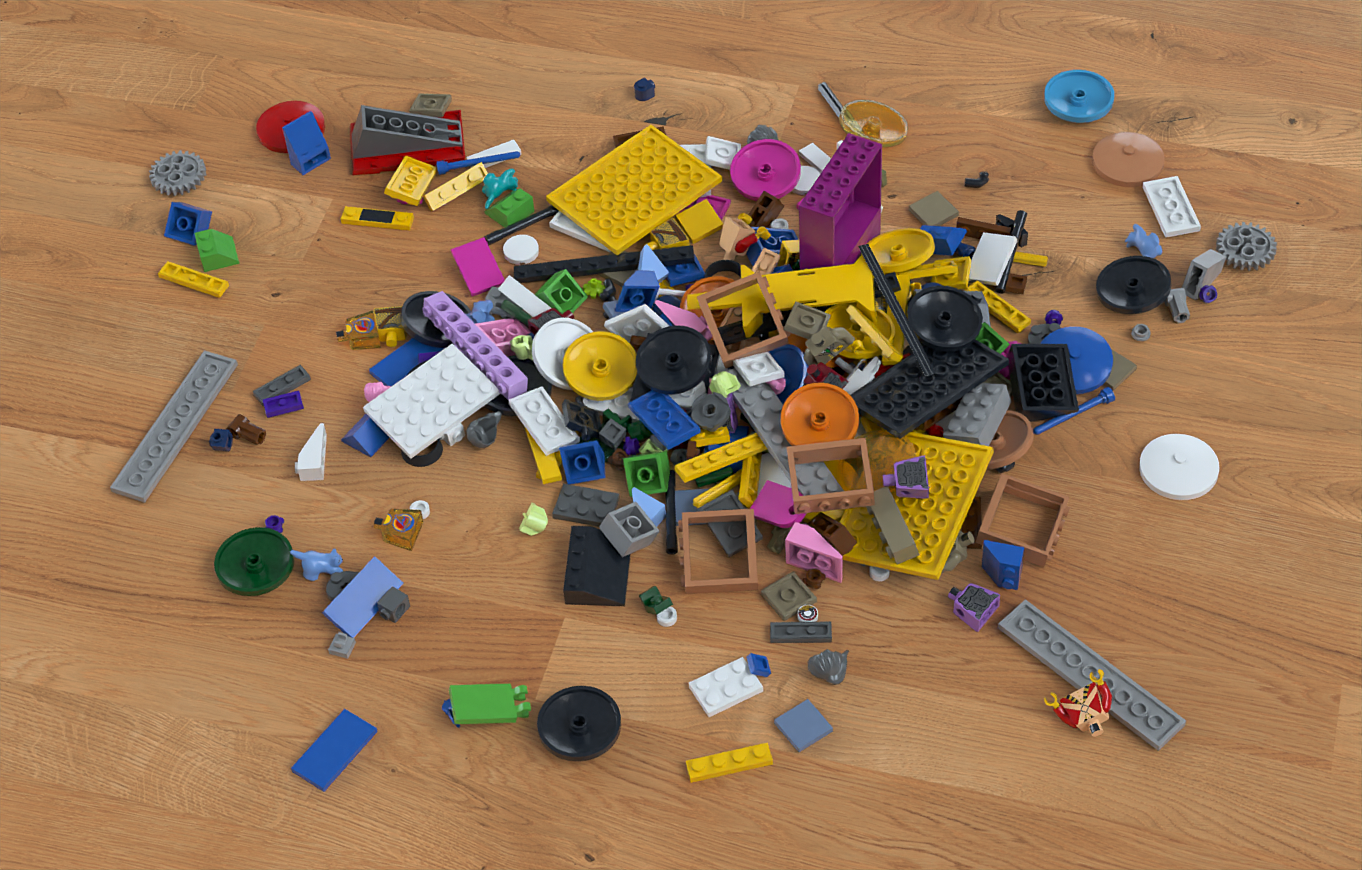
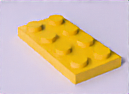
[384,156,438,206]

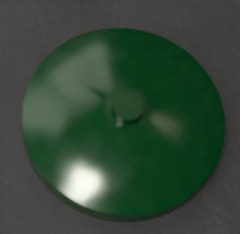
[214,527,295,596]

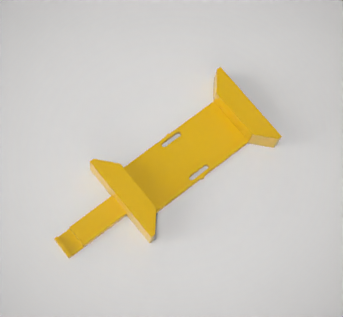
[687,255,877,338]

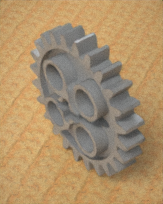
[149,150,206,196]
[1216,222,1277,271]

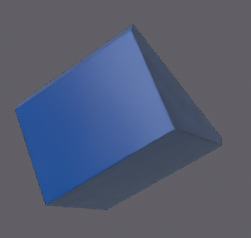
[341,414,390,457]
[559,440,606,485]

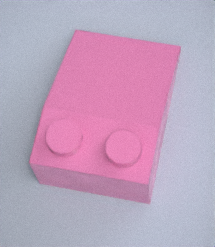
[654,300,712,341]
[475,318,531,356]
[785,522,843,583]

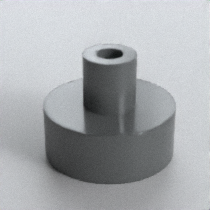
[670,448,687,466]

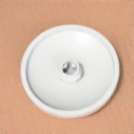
[532,318,593,390]
[1139,434,1219,500]

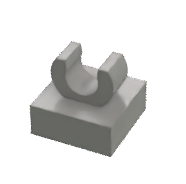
[328,632,356,659]

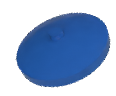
[1040,327,1113,394]
[769,344,809,405]

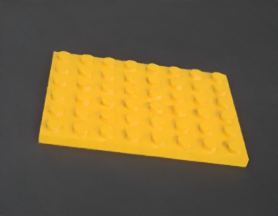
[546,125,722,255]
[840,429,994,580]

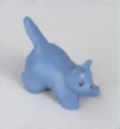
[1125,224,1162,258]
[466,300,495,324]
[290,548,343,581]

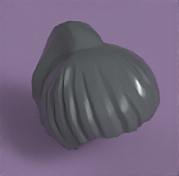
[747,125,779,144]
[466,411,502,448]
[808,649,849,685]

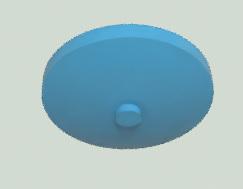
[1044,70,1114,123]

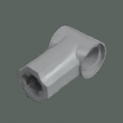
[1164,288,1190,323]

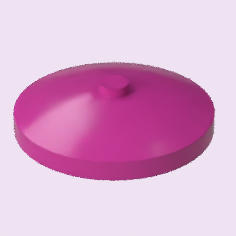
[730,139,801,201]

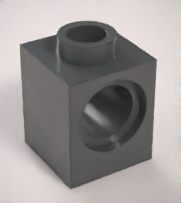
[599,418,626,450]
[377,586,410,623]

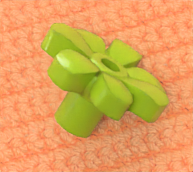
[583,278,605,299]

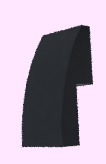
[995,214,1028,248]

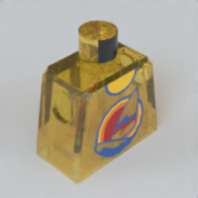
[336,310,381,350]
[374,509,424,551]

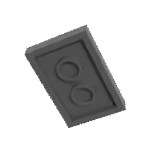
[552,483,620,527]
[698,490,763,558]

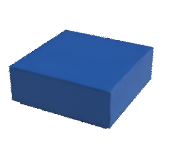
[746,653,771,677]

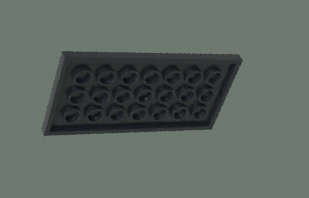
[850,340,1009,439]

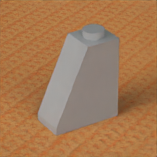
[1182,249,1226,300]

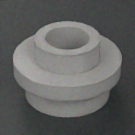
[1131,324,1151,341]

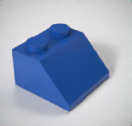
[164,202,212,245]
[920,225,967,256]
[615,270,660,312]
[982,540,1024,590]

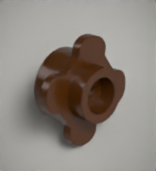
[608,448,629,471]
[802,569,826,589]

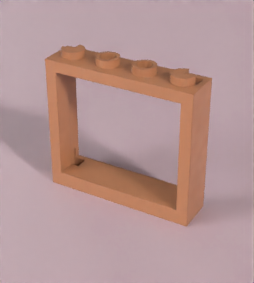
[697,271,790,369]
[787,438,875,514]
[975,473,1070,567]
[678,509,758,594]

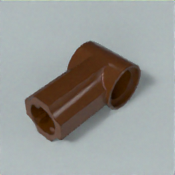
[226,414,266,445]

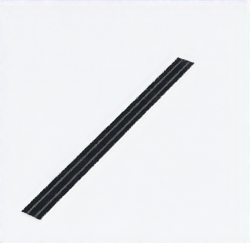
[858,244,936,376]

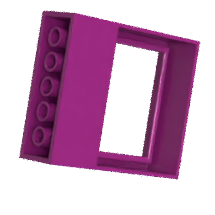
[799,133,882,276]

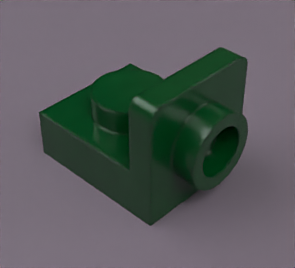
[602,408,632,433]
[639,586,673,615]

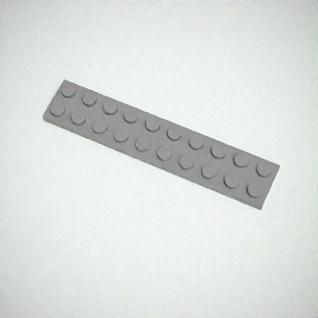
[110,350,238,503]
[726,368,844,496]
[998,599,1186,751]

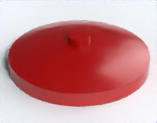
[256,101,325,153]

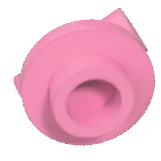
[765,378,786,395]

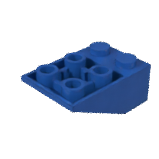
[282,111,331,175]

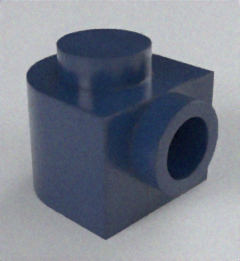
[634,77,655,101]
[209,429,233,452]

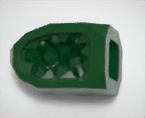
[627,420,654,443]

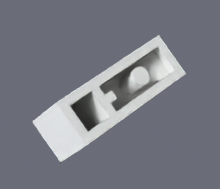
[295,423,327,481]

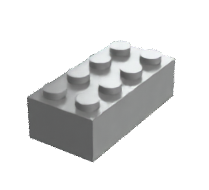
[943,383,1011,446]

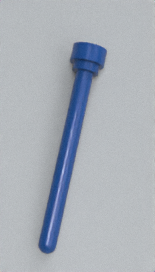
[437,151,520,175]
[1033,387,1115,435]

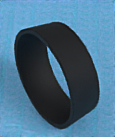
[705,260,741,278]
[401,438,443,467]

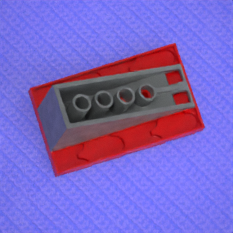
[350,105,465,175]

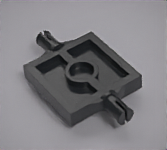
[562,396,602,441]

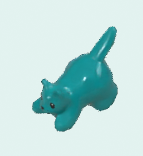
[482,168,518,209]

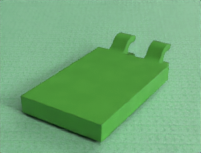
[449,684,531,724]

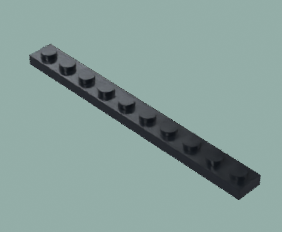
[514,245,695,283]
[718,272,901,346]

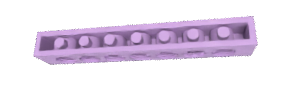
[423,291,528,400]

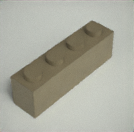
[866,486,919,565]

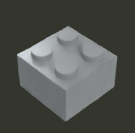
[599,502,659,557]

